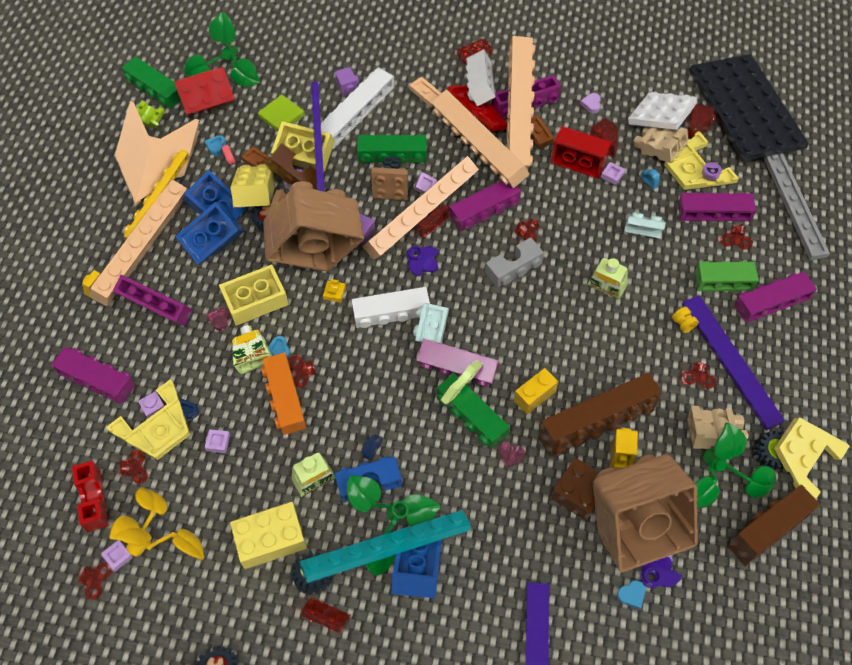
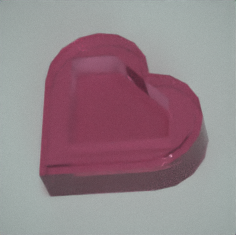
[206,307,231,331]
[499,442,525,469]

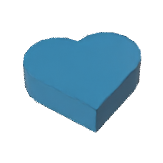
[204,135,226,156]
[641,169,660,190]
[268,336,290,359]
[617,580,645,609]

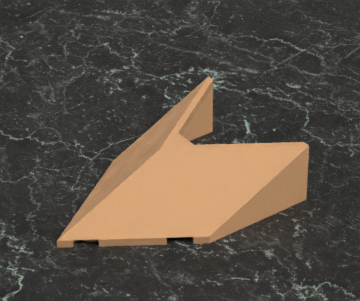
[115,101,199,205]

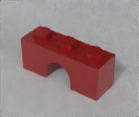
[72,460,109,532]

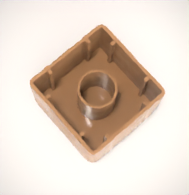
[263,181,364,271]
[593,454,698,572]

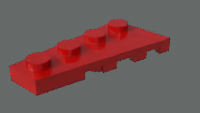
[447,85,507,131]

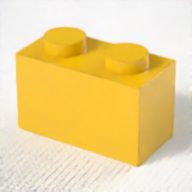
[514,368,559,414]
[609,428,638,469]

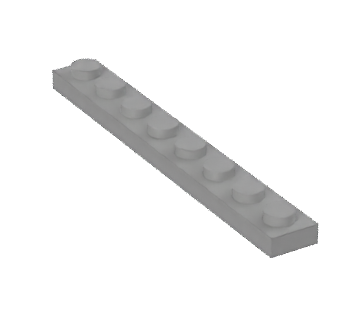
[763,153,830,260]

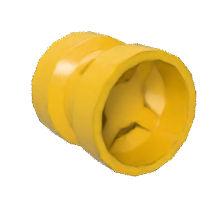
[672,307,699,333]

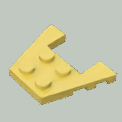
[664,131,739,190]
[106,379,191,460]
[774,418,850,499]

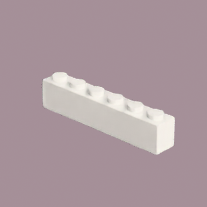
[321,68,394,149]

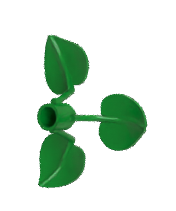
[184,12,260,86]
[695,423,776,508]
[346,475,441,576]

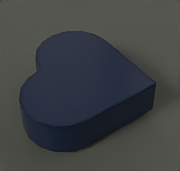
[179,398,199,421]
[363,434,382,461]

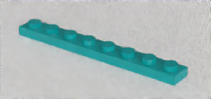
[300,510,471,583]

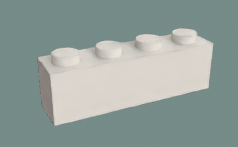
[466,50,495,106]
[352,287,430,328]

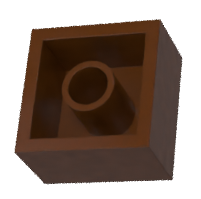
[551,458,600,521]

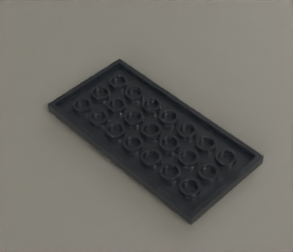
[689,54,809,162]

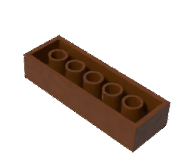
[538,372,662,457]

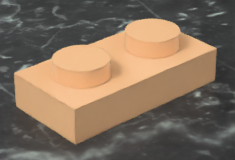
[409,77,441,108]

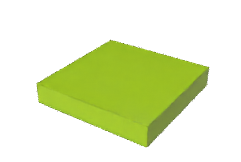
[258,94,305,131]

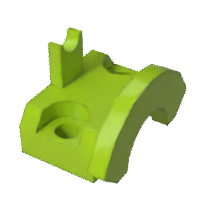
[136,100,165,128]

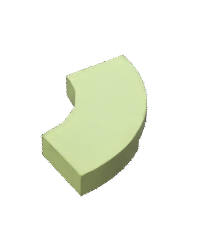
[441,360,483,404]

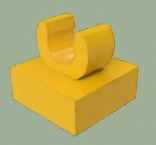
[323,279,346,303]

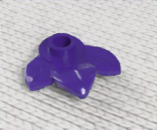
[406,246,439,276]
[640,555,682,589]

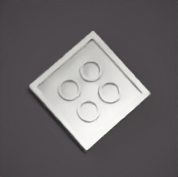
[628,92,697,130]

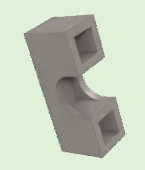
[485,238,544,288]

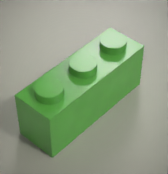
[695,261,759,291]

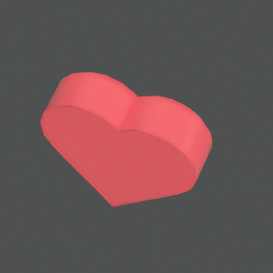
[222,144,236,165]

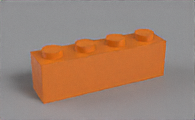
[261,353,307,435]

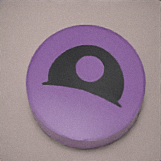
[702,162,722,180]

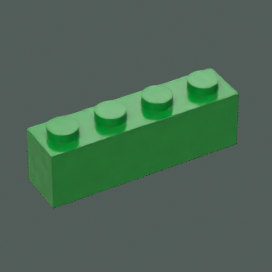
[121,56,181,109]
[357,135,427,163]
[436,373,510,450]

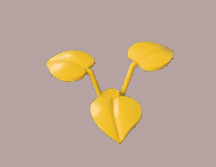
[110,487,204,561]

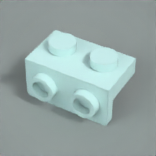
[625,212,666,238]
[414,303,449,343]

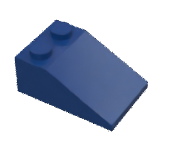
[183,170,249,219]
[175,202,245,265]
[392,528,442,599]

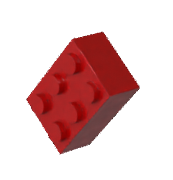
[174,67,235,117]
[551,126,611,179]

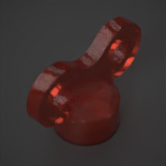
[515,219,539,243]
[720,225,753,250]
[289,355,316,388]
[681,362,716,389]
[120,450,148,484]
[78,562,112,600]

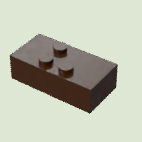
[727,484,821,567]

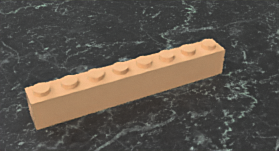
[507,36,535,170]
[431,89,530,188]
[362,156,479,260]
[90,179,187,306]

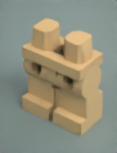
[634,126,689,163]
[687,405,748,449]

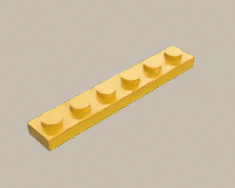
[123,149,189,241]

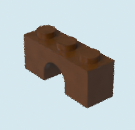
[265,143,317,189]

